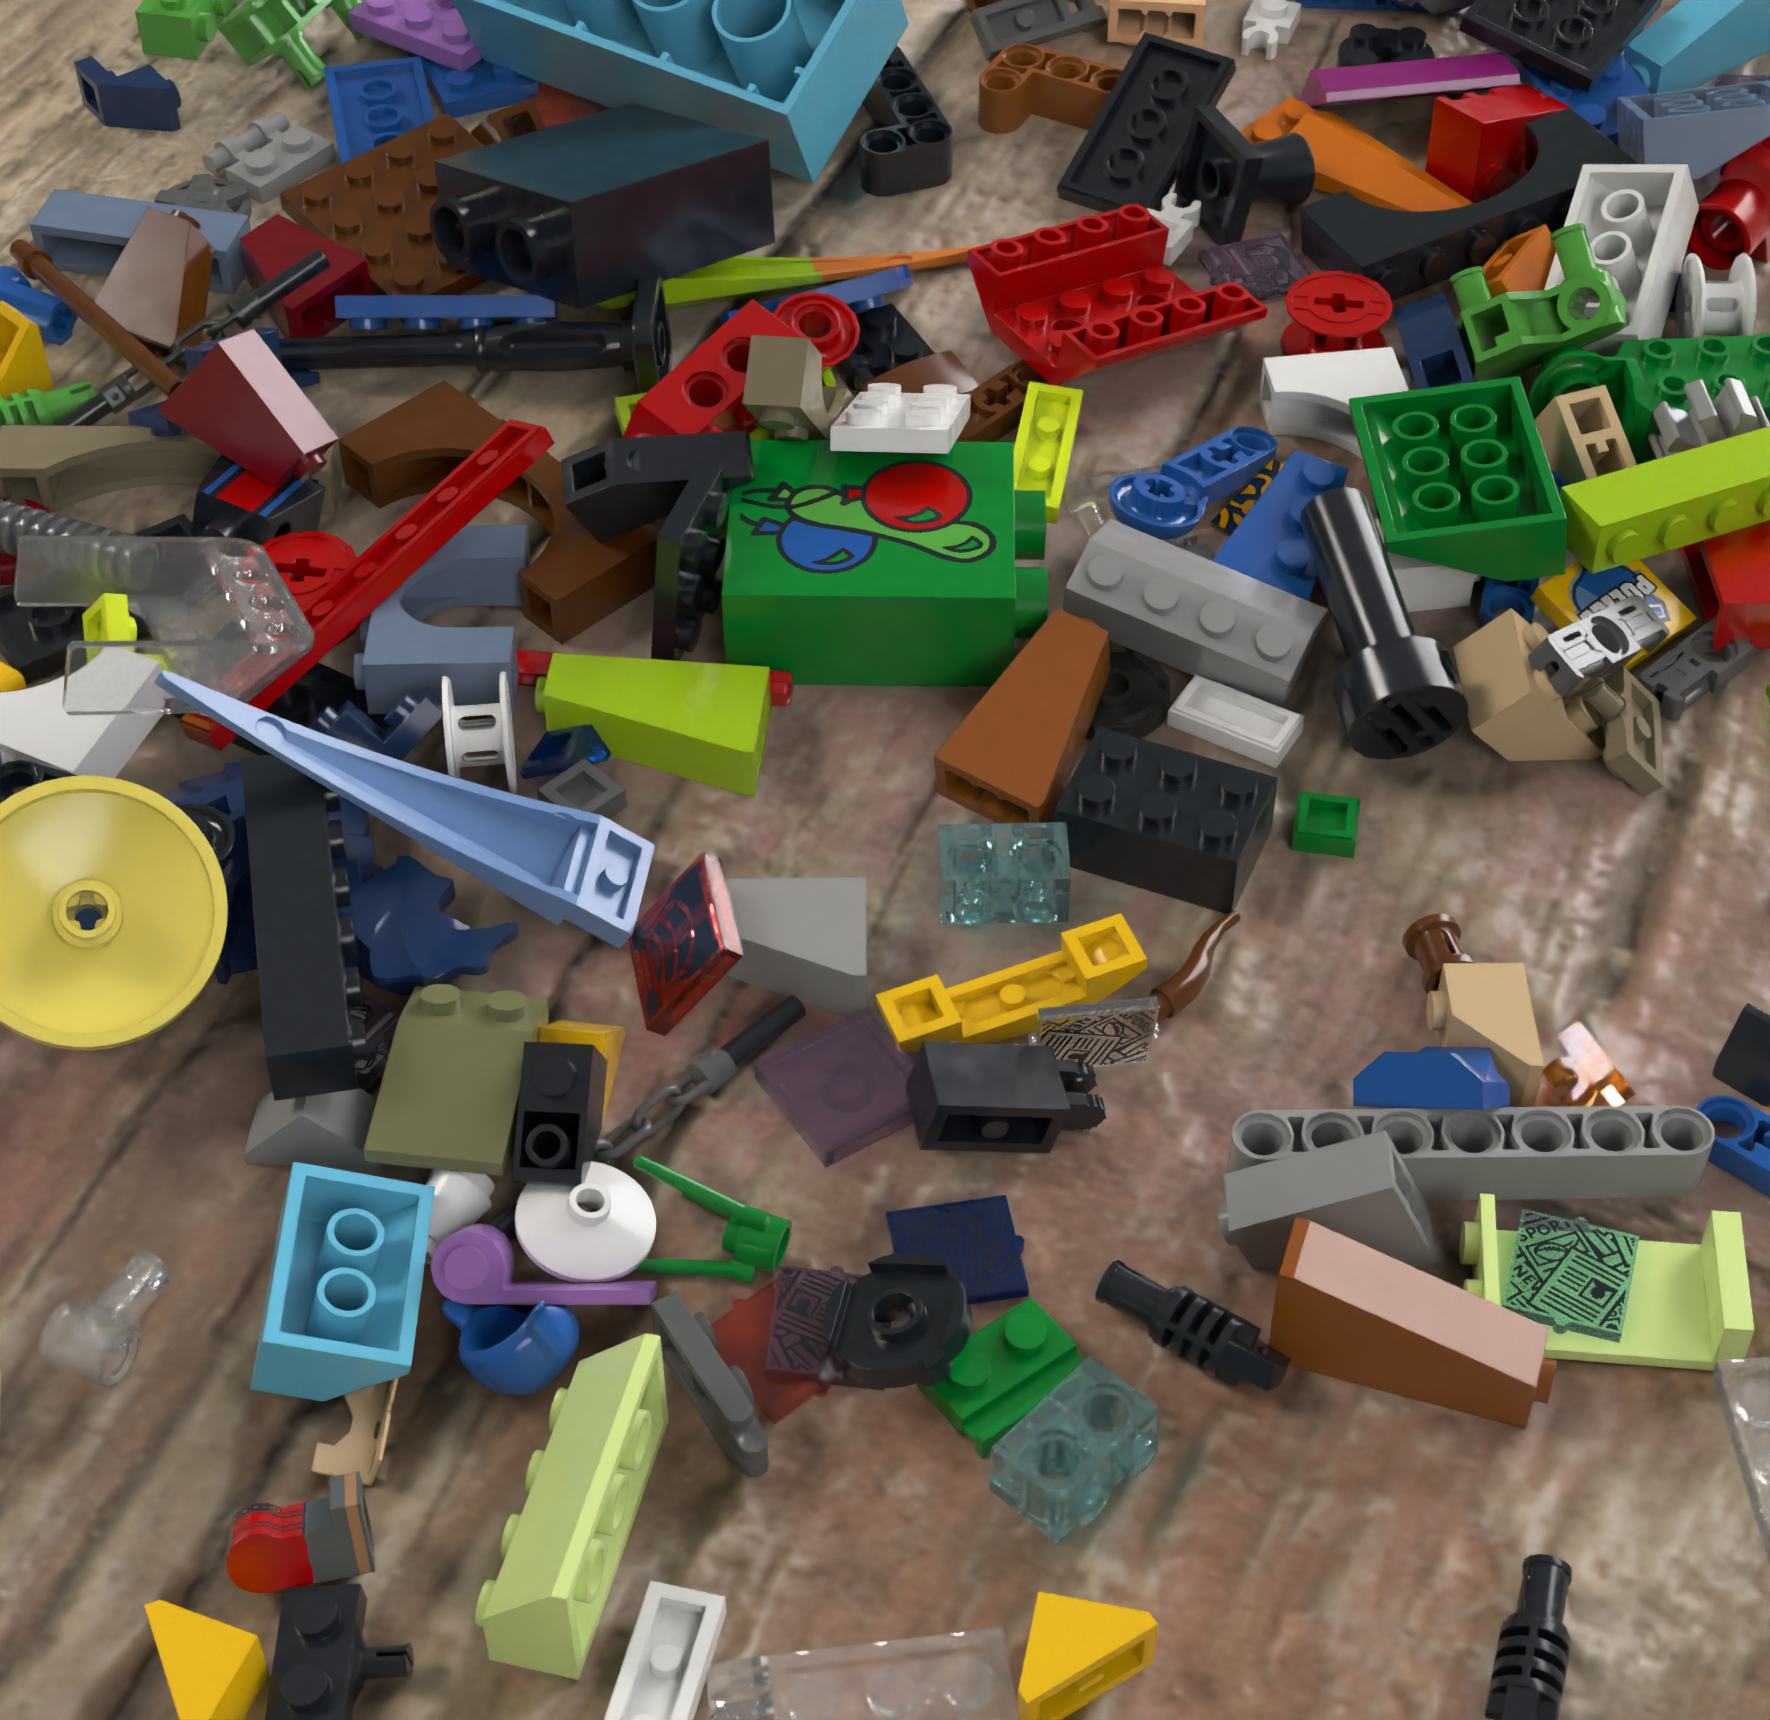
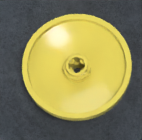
[0,775,228,1051]

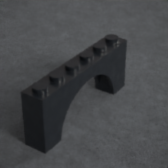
[1300,107,1638,301]

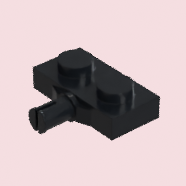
[265,1583,414,1720]

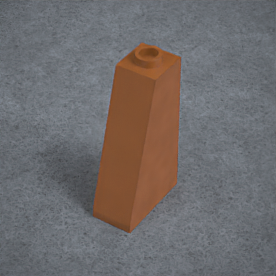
[933,608,1111,846]
[1268,1217,1557,1429]

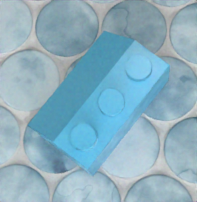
[250,1161,435,1401]

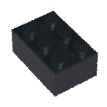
[1052,727,1278,914]

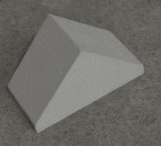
[244,1088,383,1170]

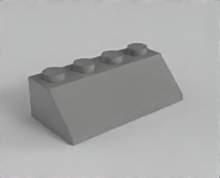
[1062,519,1328,708]

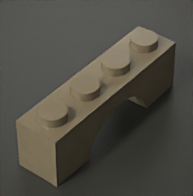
[743,335,855,441]

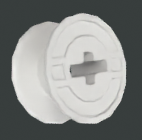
[1675,253,1757,338]
[442,672,517,794]

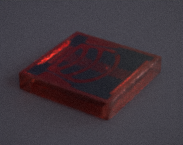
[628,852,744,1036]

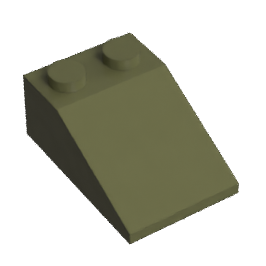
[364,984,548,1176]

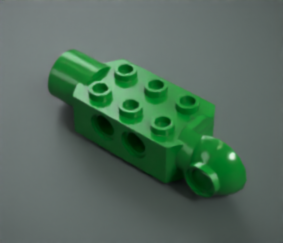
[1529,333,1770,464]

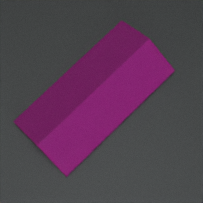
[1300,52,1520,107]

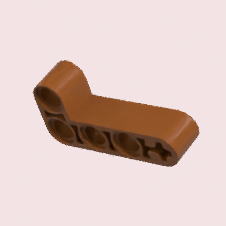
[978,43,1123,134]

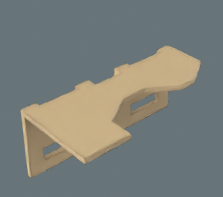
[311,1378,398,1486]

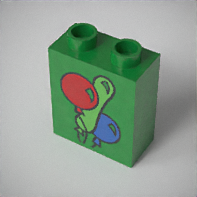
[722,440,1048,687]

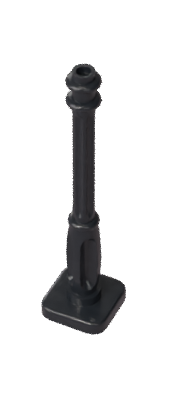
[199,275,672,394]

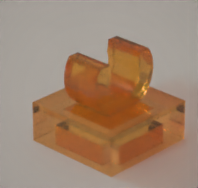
[1542,1020,1636,1106]

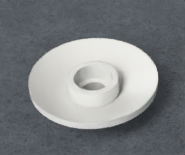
[514,1161,656,1283]

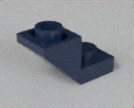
[74,56,181,132]
[308,687,443,760]

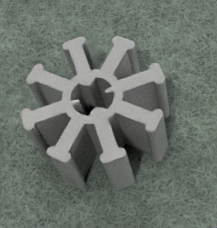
[1648,378,1770,459]

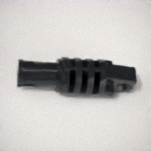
[1095,1260,1291,1391]
[1485,1554,1572,1720]

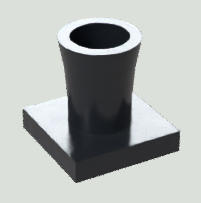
[1173,104,1315,250]

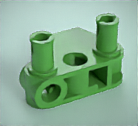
[218,0,365,89]
[1450,223,1627,382]

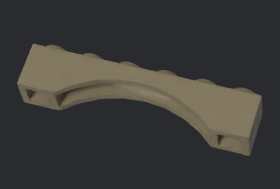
[0,425,344,515]

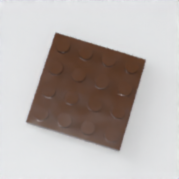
[280,113,490,324]

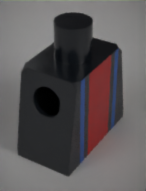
[191,454,325,561]

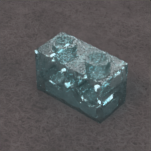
[938,822,1071,925]
[989,1355,1159,1543]

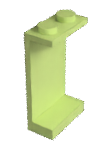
[1459,1194,1755,1373]

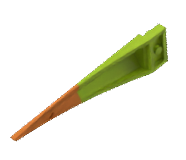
[592,244,986,311]

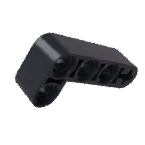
[860,45,953,197]

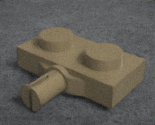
[1581,667,1664,798]

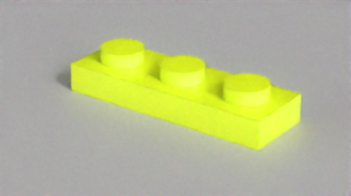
[1014,381,1084,524]

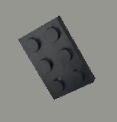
[651,460,729,661]

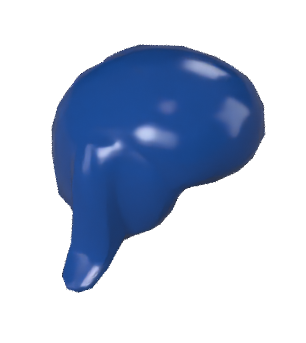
[441,1299,580,1396]

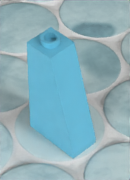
[1623,0,1770,94]

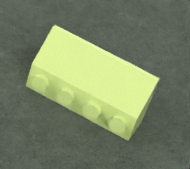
[475,1333,669,1680]

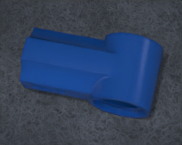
[0,266,78,346]

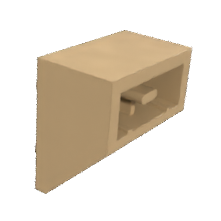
[1453,608,1603,761]

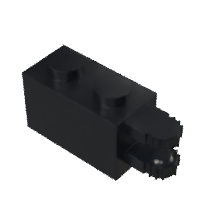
[905,1041,1107,1153]

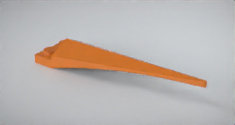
[1240,96,1474,212]

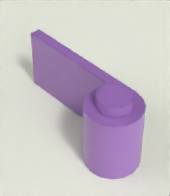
[431,1223,657,1305]

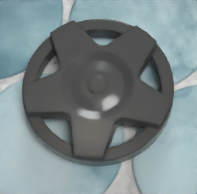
[155,174,252,218]

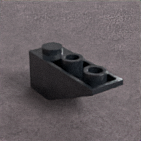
[561,431,755,543]

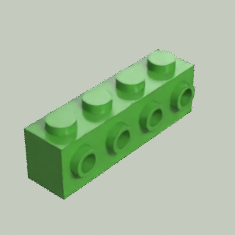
[135,0,236,60]

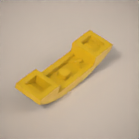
[876,913,1148,1053]

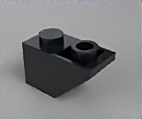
[511,1042,607,1186]

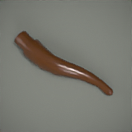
[1134,911,1240,1028]

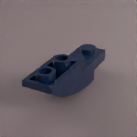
[1393,293,1475,390]

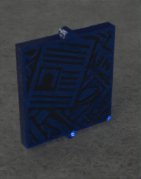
[886,1195,1029,1314]

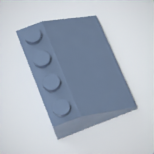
[1616,81,1770,179]

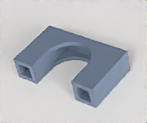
[353,524,531,714]

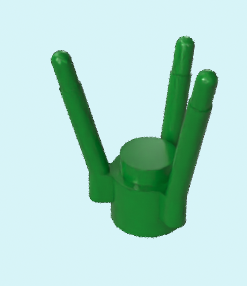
[632,1155,792,1284]

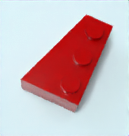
[1425,83,1573,203]

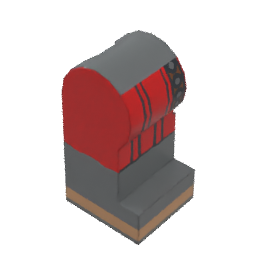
[226,1471,375,1593]

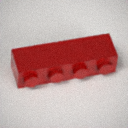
[1679,520,1770,650]

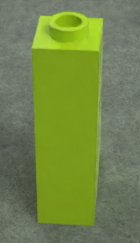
[535,653,772,796]

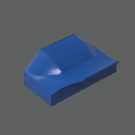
[1353,1046,1510,1110]

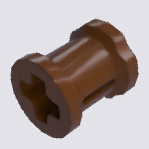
[1402,913,1477,994]

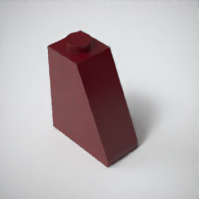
[240,214,373,338]
[158,329,339,486]

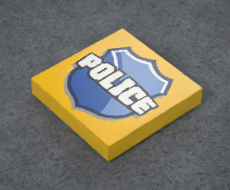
[1530,560,1697,676]

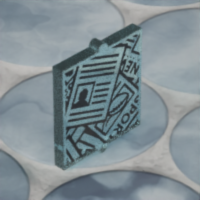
[1502,1209,1640,1343]

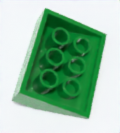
[1349,376,1567,582]

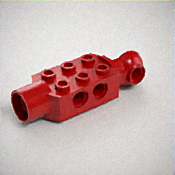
[1687,136,1770,270]
[622,292,860,524]

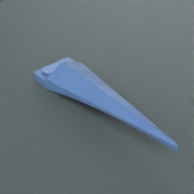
[154,671,655,949]

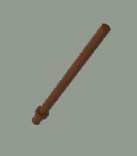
[10,239,183,397]

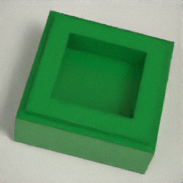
[1291,791,1361,858]

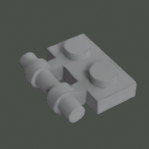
[202,112,336,205]

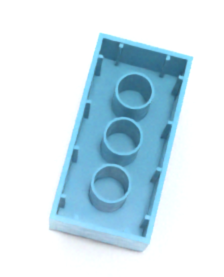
[452,0,909,184]

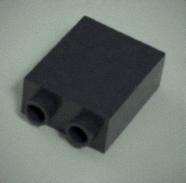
[429,103,775,310]

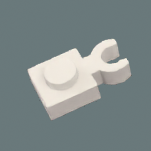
[1241,0,1302,60]
[1147,192,1201,266]

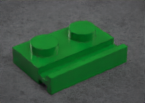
[917,1297,1098,1459]

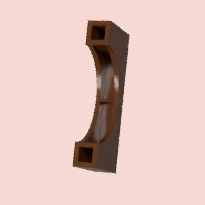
[338,380,660,645]

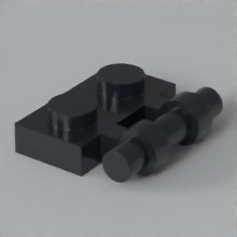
[814,303,936,390]

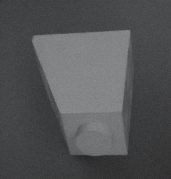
[696,877,867,1019]
[1217,1130,1438,1270]

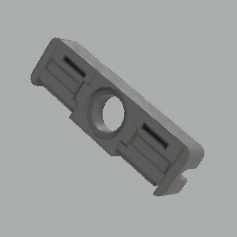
[1528,595,1670,696]
[1638,616,1763,721]

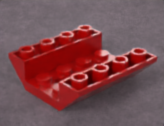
[967,203,1268,386]

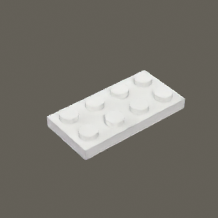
[830,383,970,454]

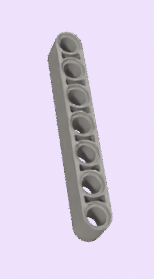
[1227,1105,1715,1201]

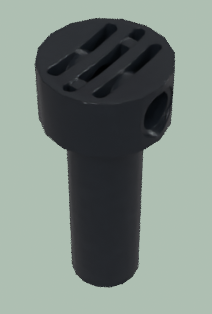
[1300,487,1469,760]

